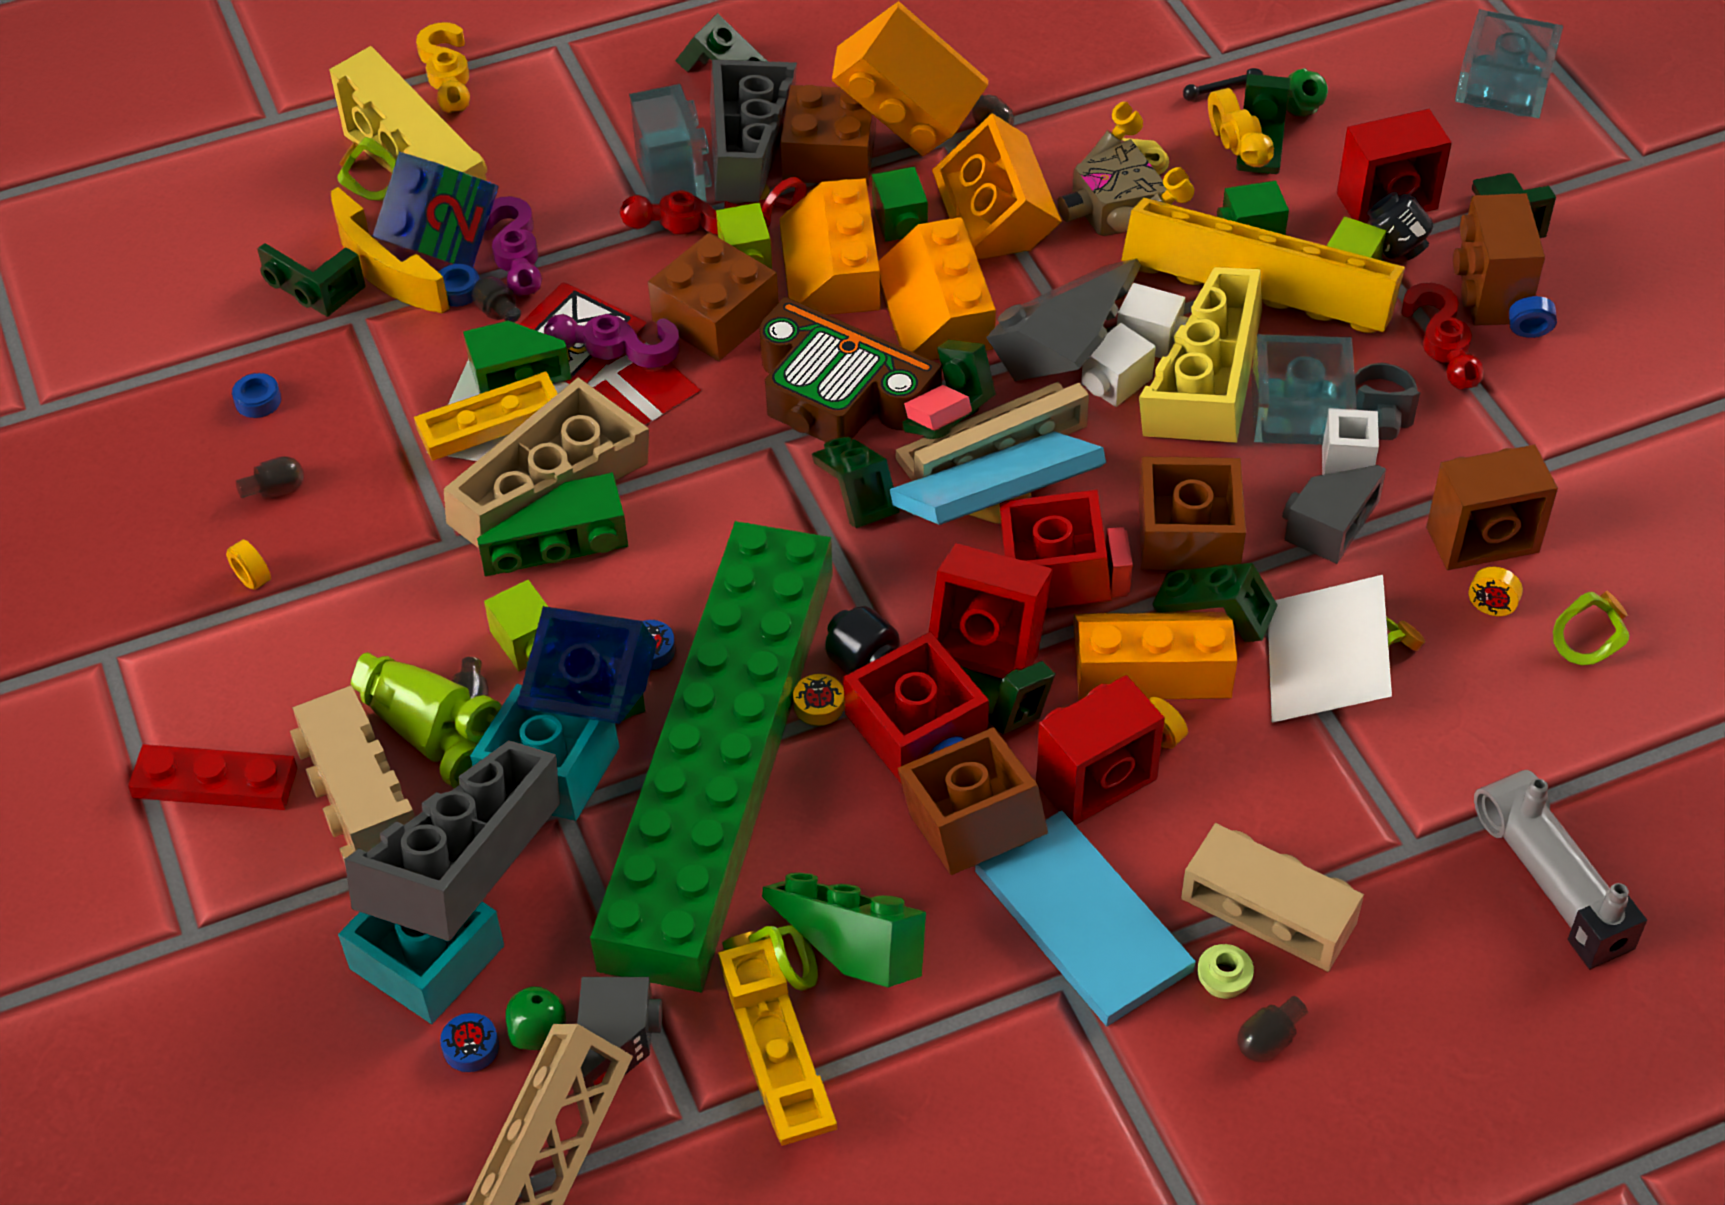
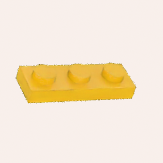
[414,372,558,461]

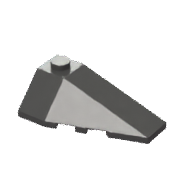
[986,258,1141,381]

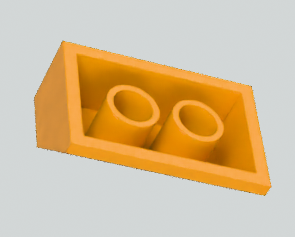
[832,1,989,156]
[932,113,1062,260]
[779,178,880,315]
[878,217,996,360]
[1073,612,1237,700]

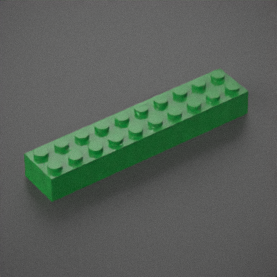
[590,521,833,993]

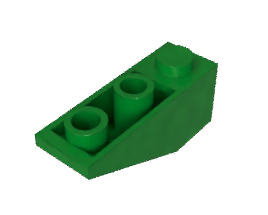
[477,472,629,577]
[762,873,926,987]

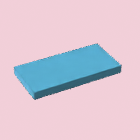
[890,431,1106,525]
[975,810,1196,1027]

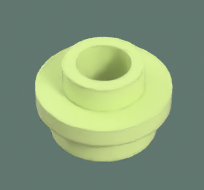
[1197,944,1254,999]

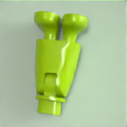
[350,652,502,788]

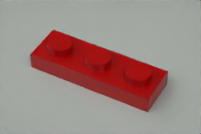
[128,744,298,810]

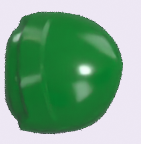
[1287,68,1328,117]
[506,987,566,1051]

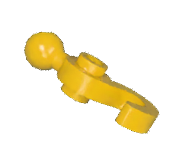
[416,22,470,113]
[1208,88,1274,167]

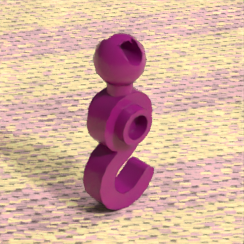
[481,196,542,297]
[544,314,679,368]

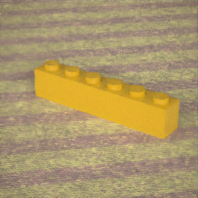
[1121,198,1405,333]

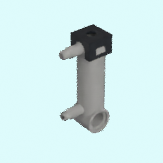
[1474,770,1647,970]

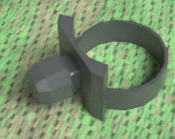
[1349,363,1420,440]

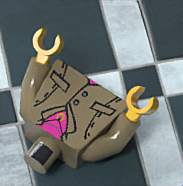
[1057,101,1194,236]

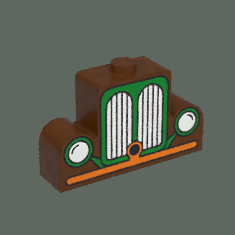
[760,296,942,442]

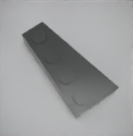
[710,59,797,204]
[344,740,560,941]

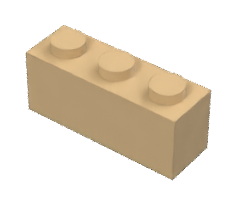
[1181,823,1364,972]

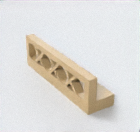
[896,382,1089,481]
[465,1024,633,1205]

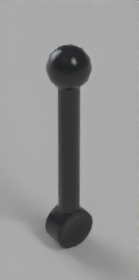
[1183,68,1263,101]

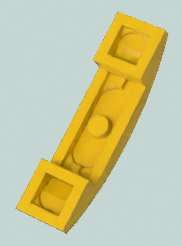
[331,187,450,313]
[718,938,837,1146]

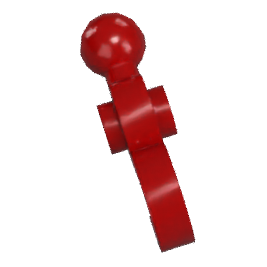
[619,190,750,235]
[1401,282,1484,390]

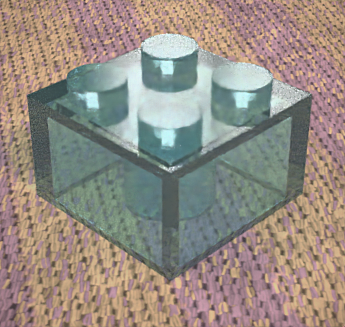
[1455,9,1563,118]
[629,84,712,203]
[1251,334,1357,445]

